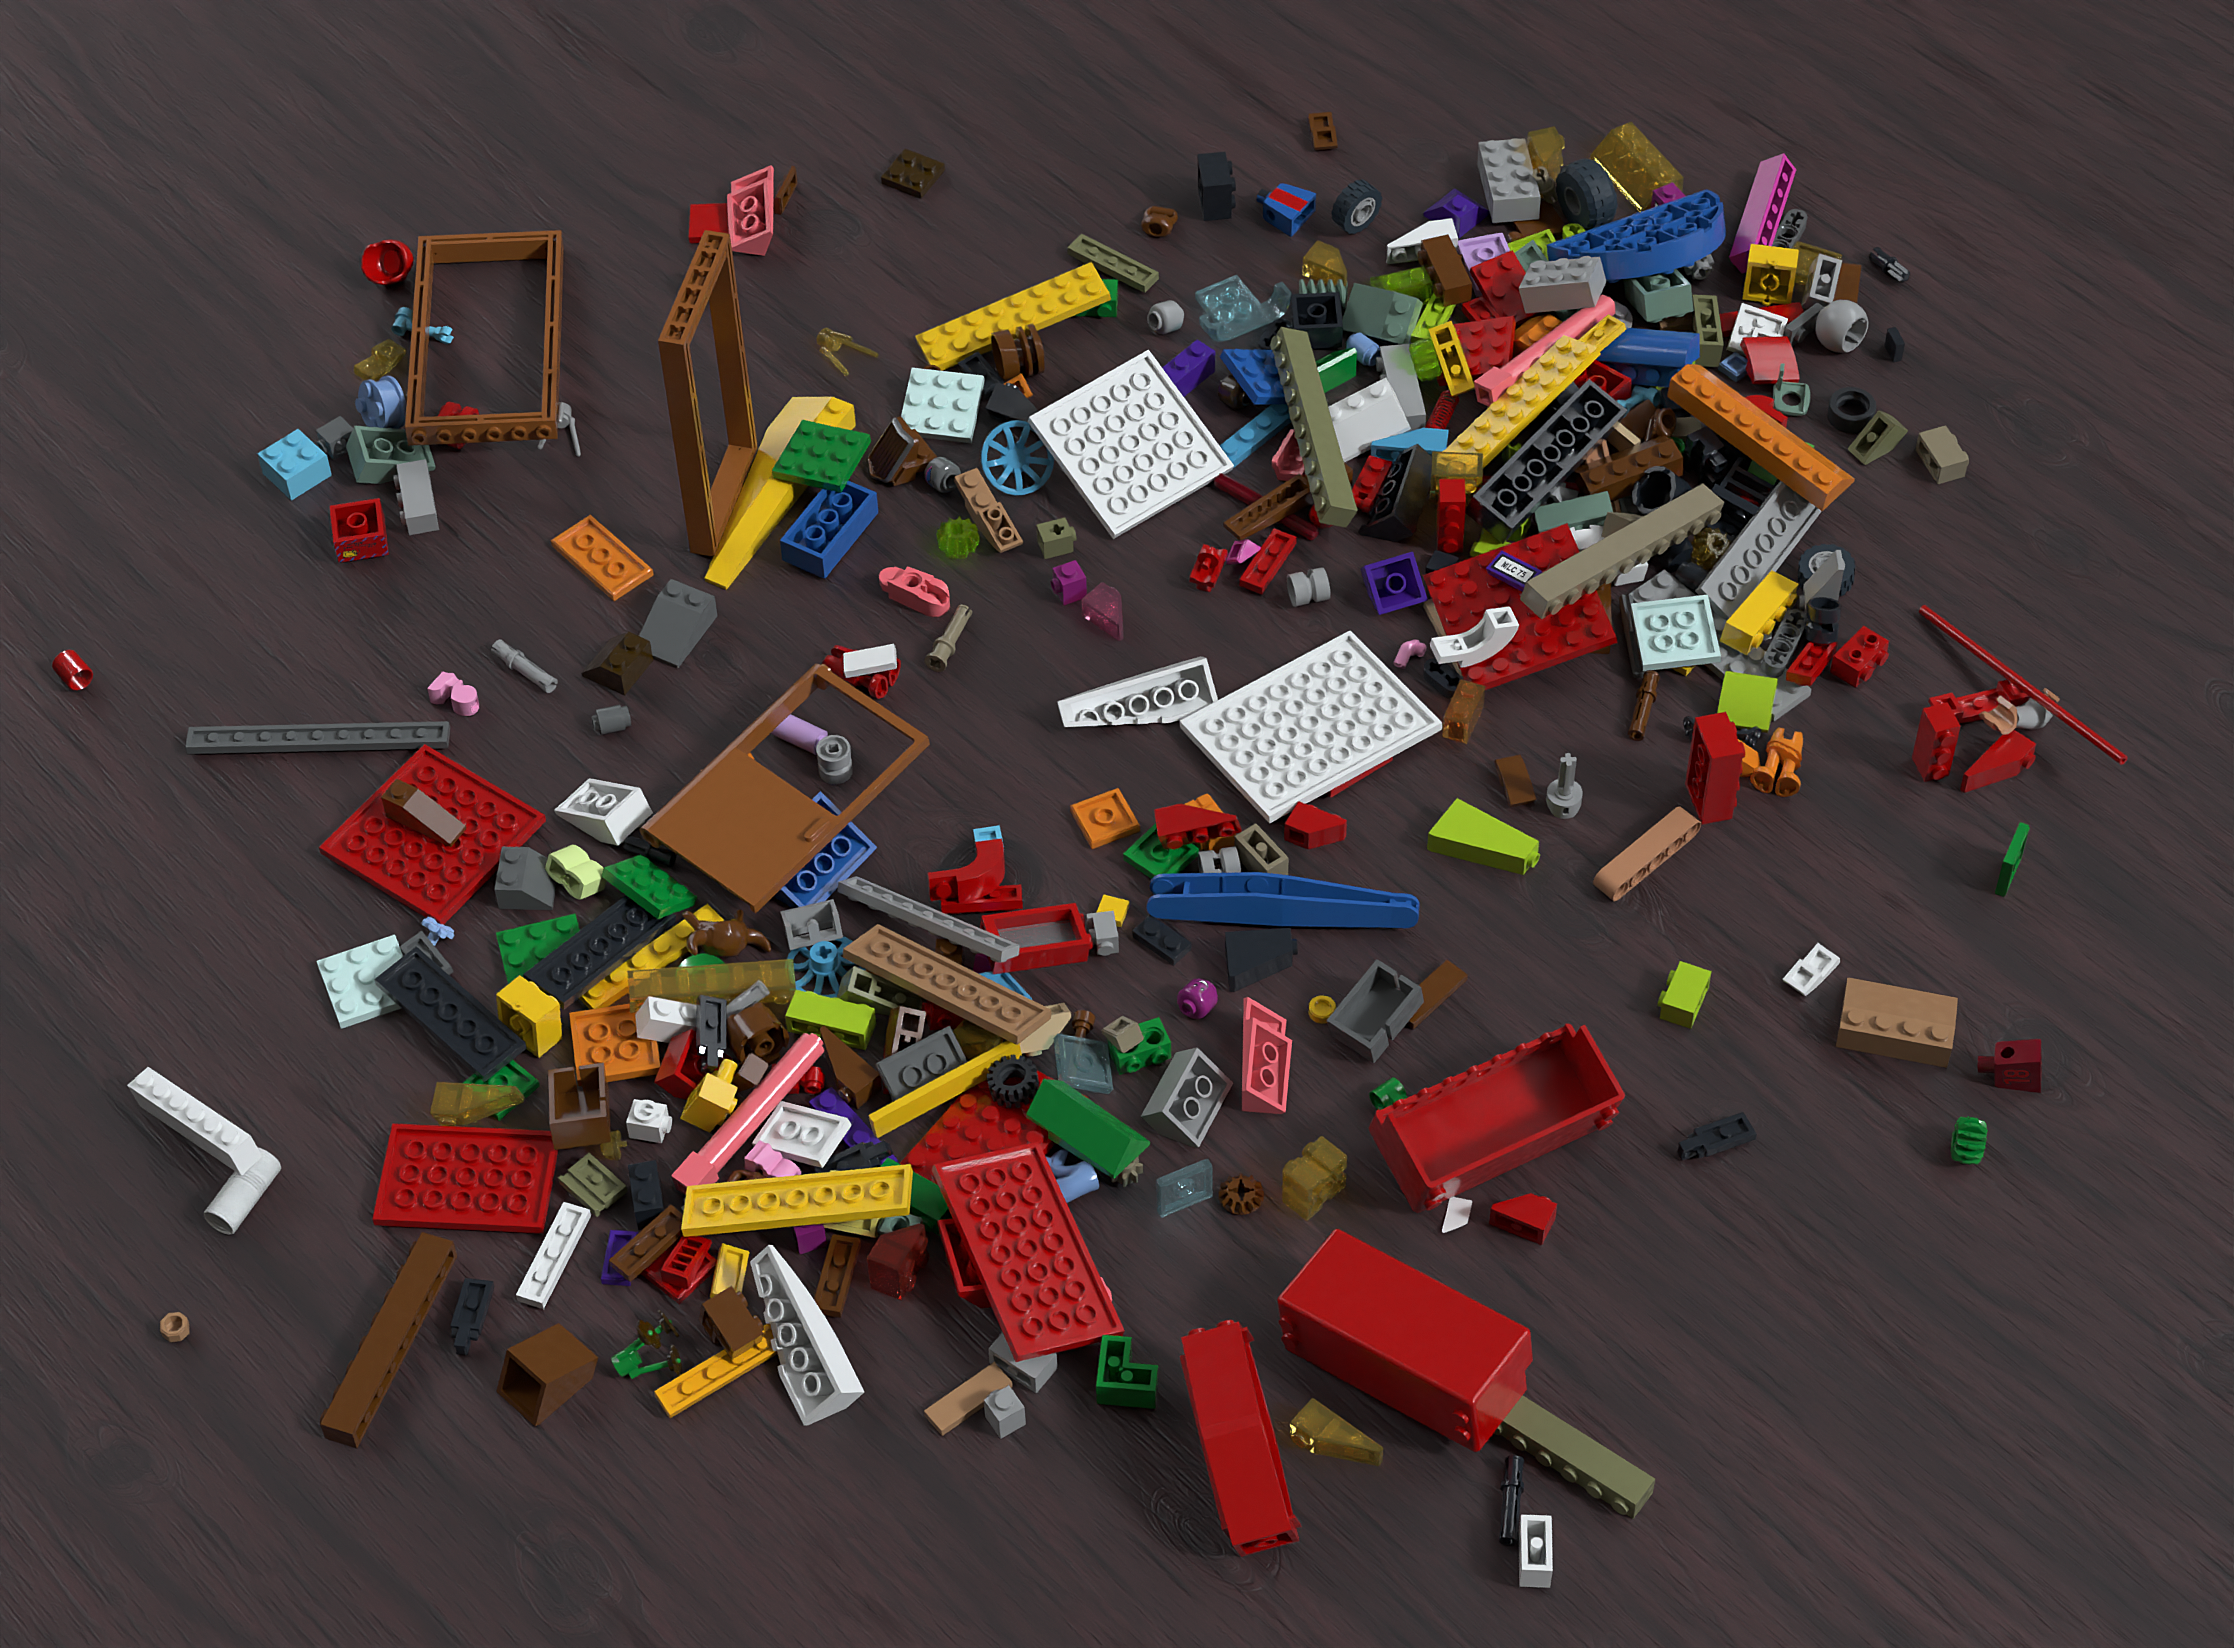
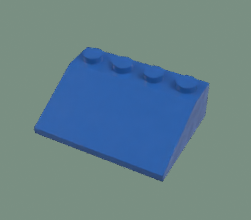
[774,791,877,909]

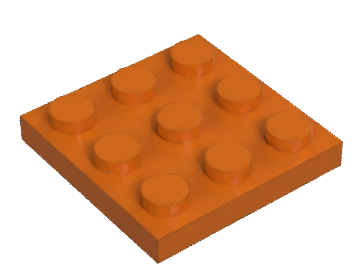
[569,1001,661,1086]

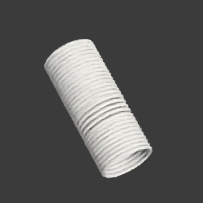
[203,1148,281,1234]

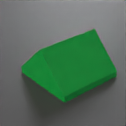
[1315,348,1357,393]

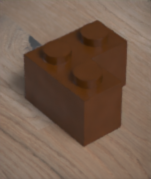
[698,1286,764,1360]

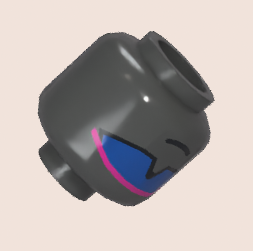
[924,457,961,493]

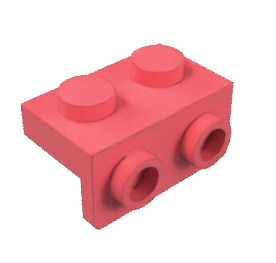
[1272,429,1306,481]

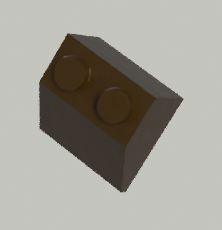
[581,631,653,696]

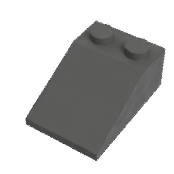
[639,579,717,669]

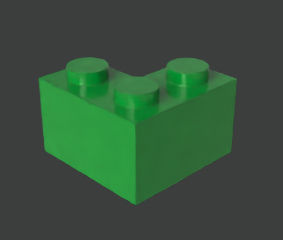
[1096,1335,1158,1409]

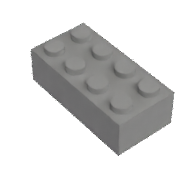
[1477,138,1540,223]

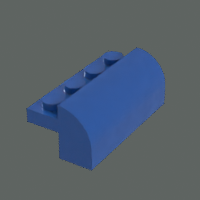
[1596,328,1700,387]

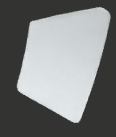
[1442,1197,1472,1233]

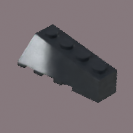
[1358,444,1436,542]

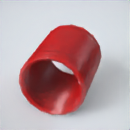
[52,650,93,691]

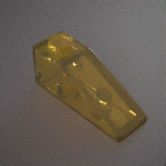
[430,1082,525,1126]
[1290,1398,1383,1466]

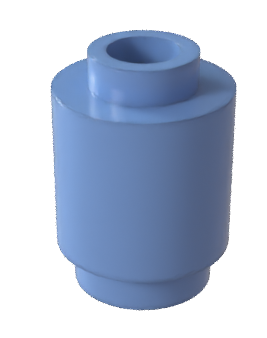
[1346,332,1380,366]

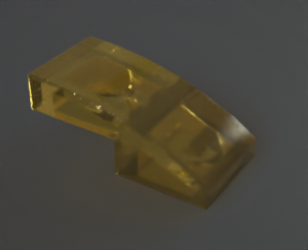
[354,339,406,381]

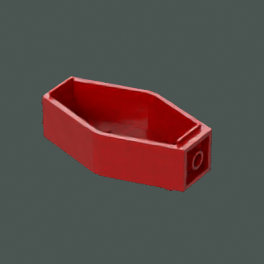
[1180,1320,1301,1557]

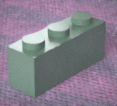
[1534,491,1613,533]

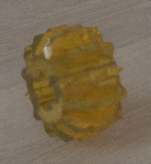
[1691,527,1733,570]

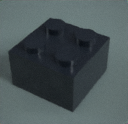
[1197,152,1236,221]
[1290,292,1343,349]

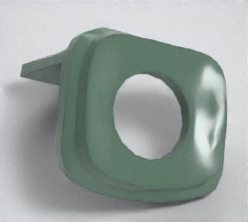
[1773,363,1810,416]

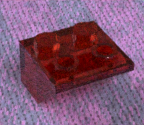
[867,1223,929,1301]

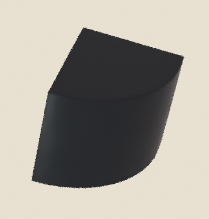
[1657,537,1693,573]

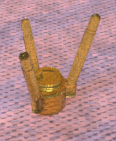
[817,328,878,376]

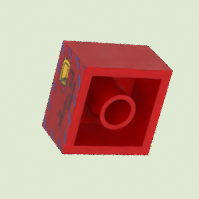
[330,498,389,563]

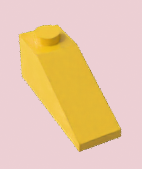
[1428,321,1475,397]

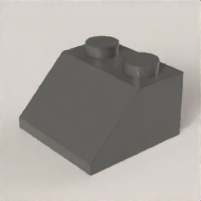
[495,847,557,910]

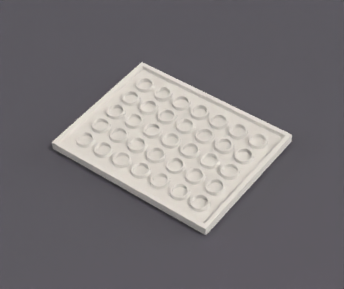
[1180,631,1442,823]

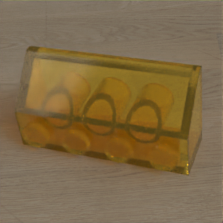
[1590,122,1684,212]

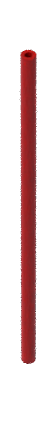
[1919,605,2128,765]

